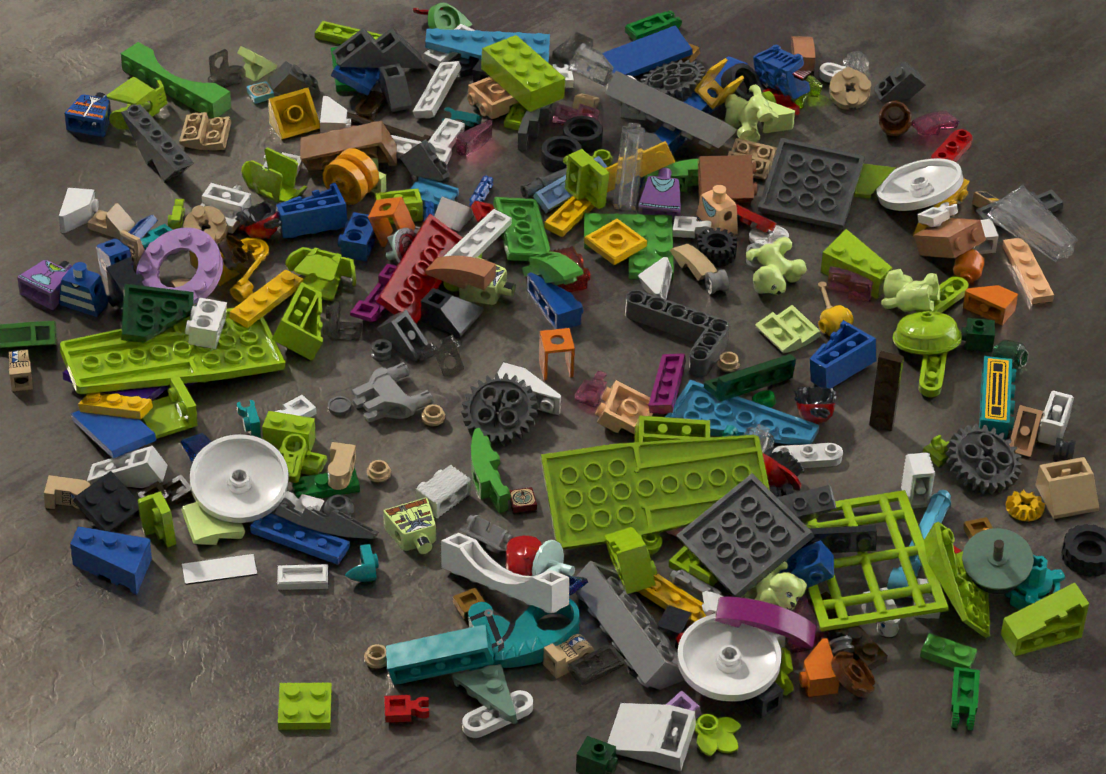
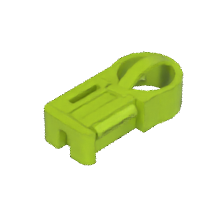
[281,434,307,483]

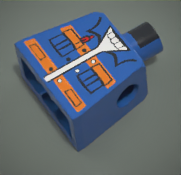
[64,92,111,137]

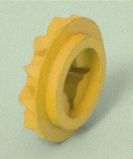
[240,238,269,261]
[1006,489,1045,521]

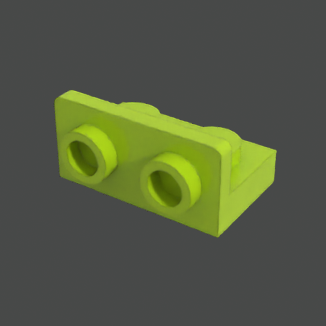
[375,188,423,224]
[138,491,176,548]

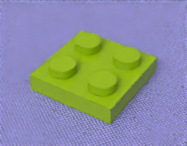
[278,683,332,730]

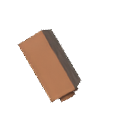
[697,155,757,203]
[914,218,986,258]

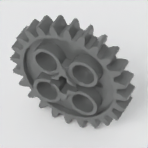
[641,60,706,100]
[461,373,539,446]
[945,424,1022,495]

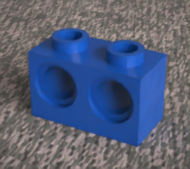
[338,212,377,262]
[779,540,834,589]

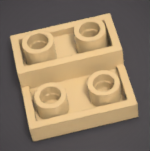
[179,112,231,150]
[728,138,777,180]

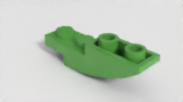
[644,159,699,192]
[522,252,584,285]
[471,428,511,513]

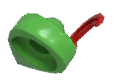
[413,3,473,30]

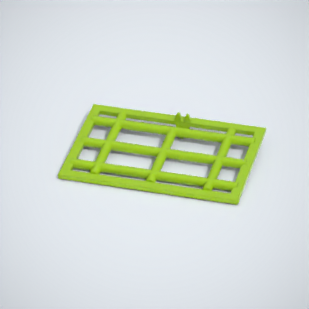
[806,490,949,631]

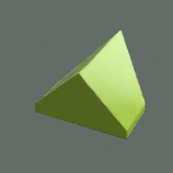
[854,164,896,198]

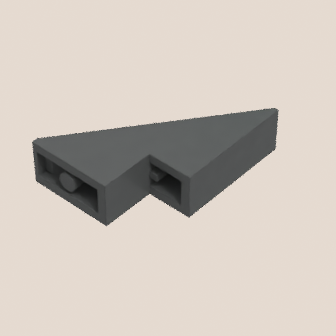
[332,27,427,69]
[121,105,194,182]
[777,485,836,523]

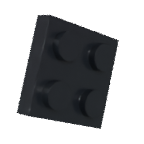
[73,471,139,532]

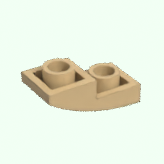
[670,244,717,281]

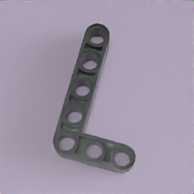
[625,290,729,377]

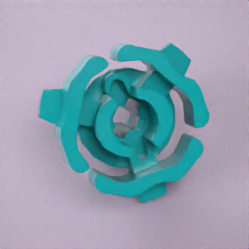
[1005,555,1065,610]

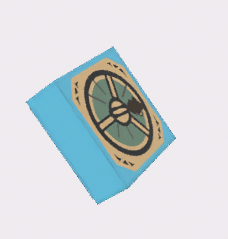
[247,81,274,104]

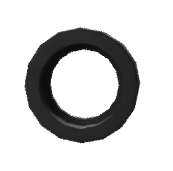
[721,63,761,102]
[563,116,603,153]
[541,136,582,173]

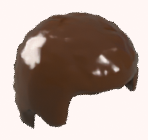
[878,101,912,136]

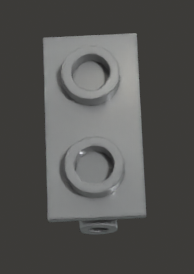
[459,515,513,554]
[669,570,722,603]

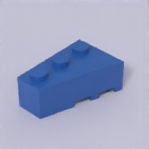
[276,183,347,239]
[810,320,877,388]
[70,526,152,595]

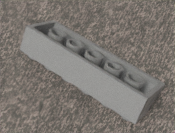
[605,71,737,149]
[571,561,685,690]

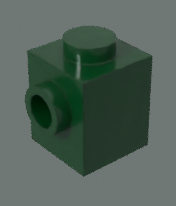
[961,318,995,352]
[576,736,619,774]

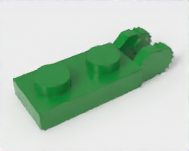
[625,11,683,41]
[950,667,980,730]

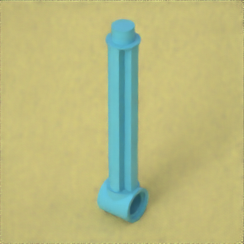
[887,490,951,598]

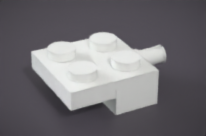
[201,183,252,233]

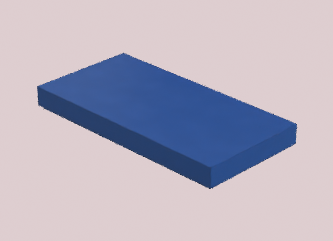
[601,26,693,77]
[71,410,156,458]

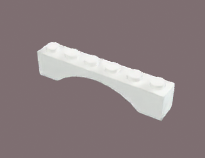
[441,533,569,613]

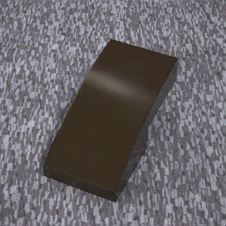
[137,474,193,507]

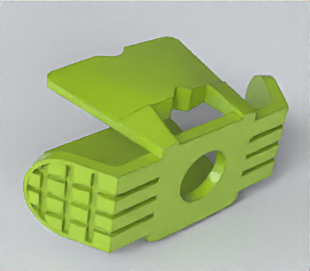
[107,77,168,129]
[241,147,308,203]
[285,247,356,301]

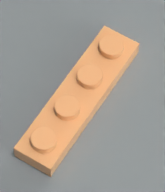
[1002,237,1054,304]

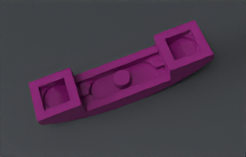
[350,263,397,322]
[715,597,816,649]

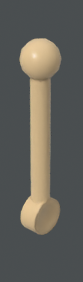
[818,282,833,309]

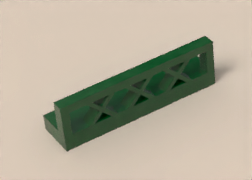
[704,354,796,402]

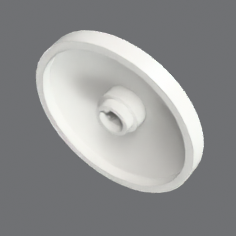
[876,159,964,211]
[190,434,288,523]
[677,614,781,701]

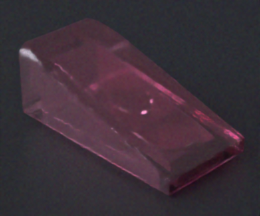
[456,120,492,159]

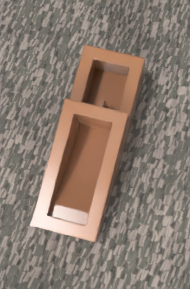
[791,36,815,71]
[425,256,496,290]

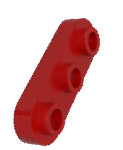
[931,129,973,162]
[736,204,777,233]

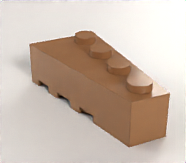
[300,121,397,171]

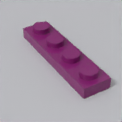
[648,353,686,414]

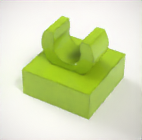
[922,434,949,467]

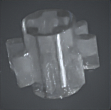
[843,51,869,74]

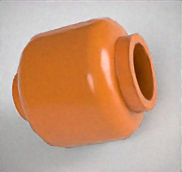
[953,249,985,283]

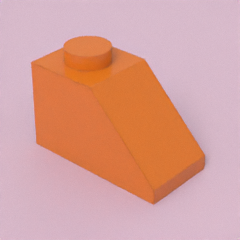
[963,285,1018,325]
[799,638,839,697]

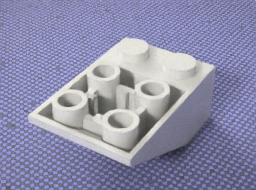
[607,703,696,771]

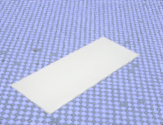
[182,554,257,584]

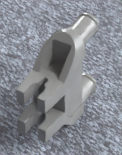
[352,362,433,423]

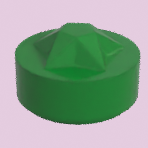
[752,390,776,408]

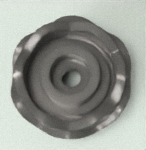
[323,495,354,517]

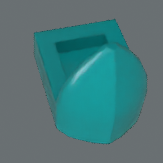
[345,544,379,582]

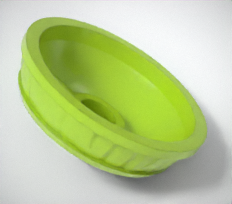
[893,311,962,355]

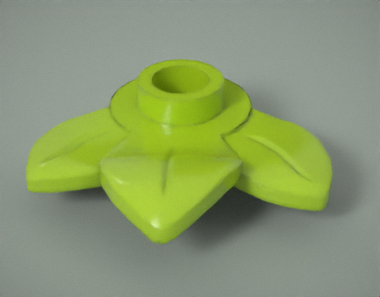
[694,714,741,756]

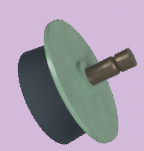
[962,528,1033,594]

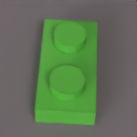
[920,633,977,669]

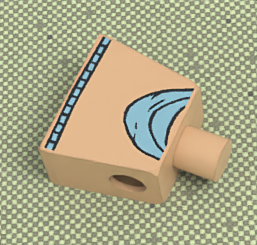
[696,185,738,236]

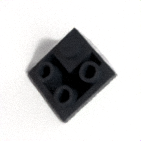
[421,288,484,337]

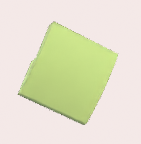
[755,305,821,353]
[182,502,245,545]

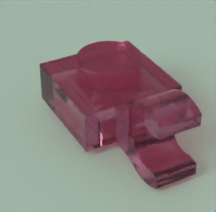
[575,370,607,408]

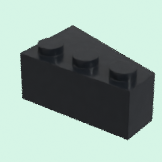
[106,257,144,317]

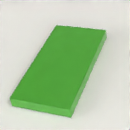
[493,197,551,261]

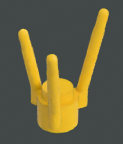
[230,254,265,302]

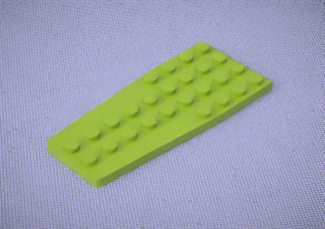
[60,308,286,394]
[540,435,770,550]

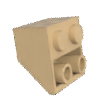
[1036,457,1099,519]

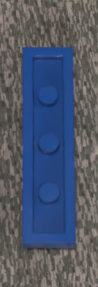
[250,513,350,564]

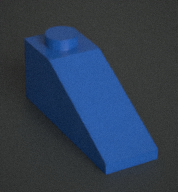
[527,272,584,329]

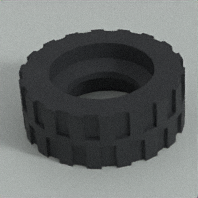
[1061,524,1106,577]

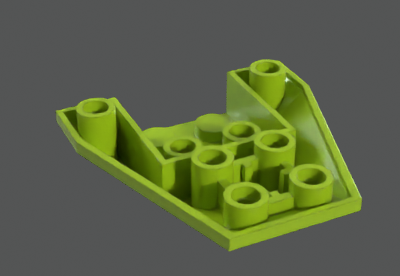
[924,522,990,638]

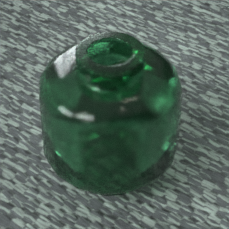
[992,340,1029,371]

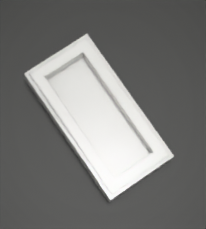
[277,564,328,590]

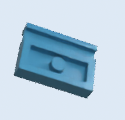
[410,177,459,210]

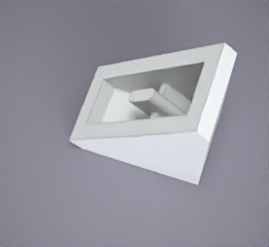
[638,257,673,300]

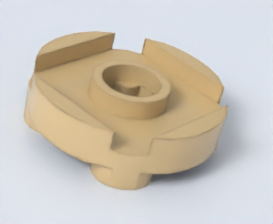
[829,67,871,109]
[183,205,228,243]

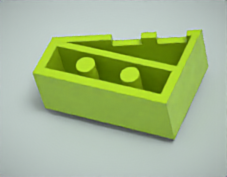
[820,229,892,299]
[272,282,323,361]
[635,416,710,442]
[604,527,657,594]
[1001,583,1089,657]

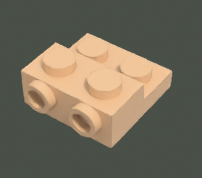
[467,77,518,119]
[595,380,653,434]

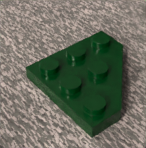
[121,284,194,343]

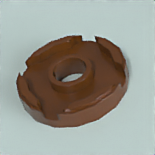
[831,651,875,698]

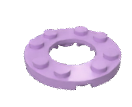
[136,228,223,304]

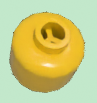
[818,305,854,337]

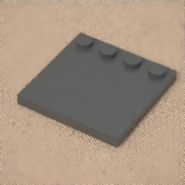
[758,138,865,230]
[676,474,814,598]

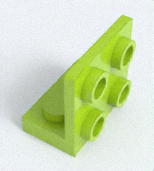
[142,376,198,439]

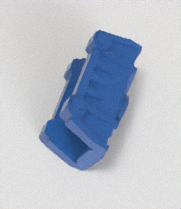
[753,45,810,99]

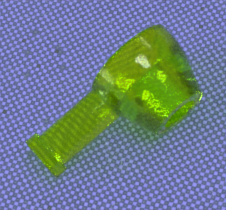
[794,75,823,109]

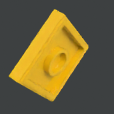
[584,219,647,265]

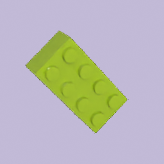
[481,35,565,112]

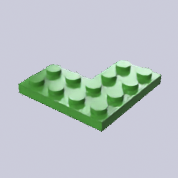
[584,213,674,280]

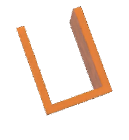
[368,197,415,247]
[539,328,575,380]

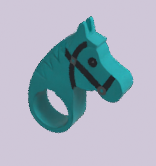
[468,598,580,671]

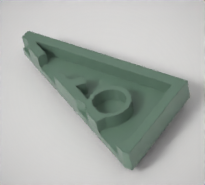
[453,664,518,724]

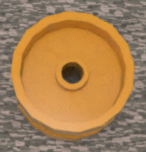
[323,148,379,205]

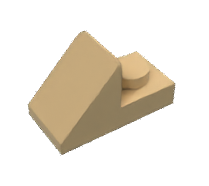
[88,203,136,239]

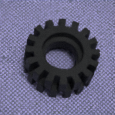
[697,228,737,267]

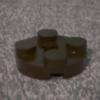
[217,235,257,277]

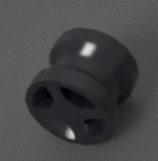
[1052,438,1076,462]

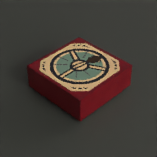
[509,487,537,513]

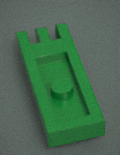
[291,468,360,499]

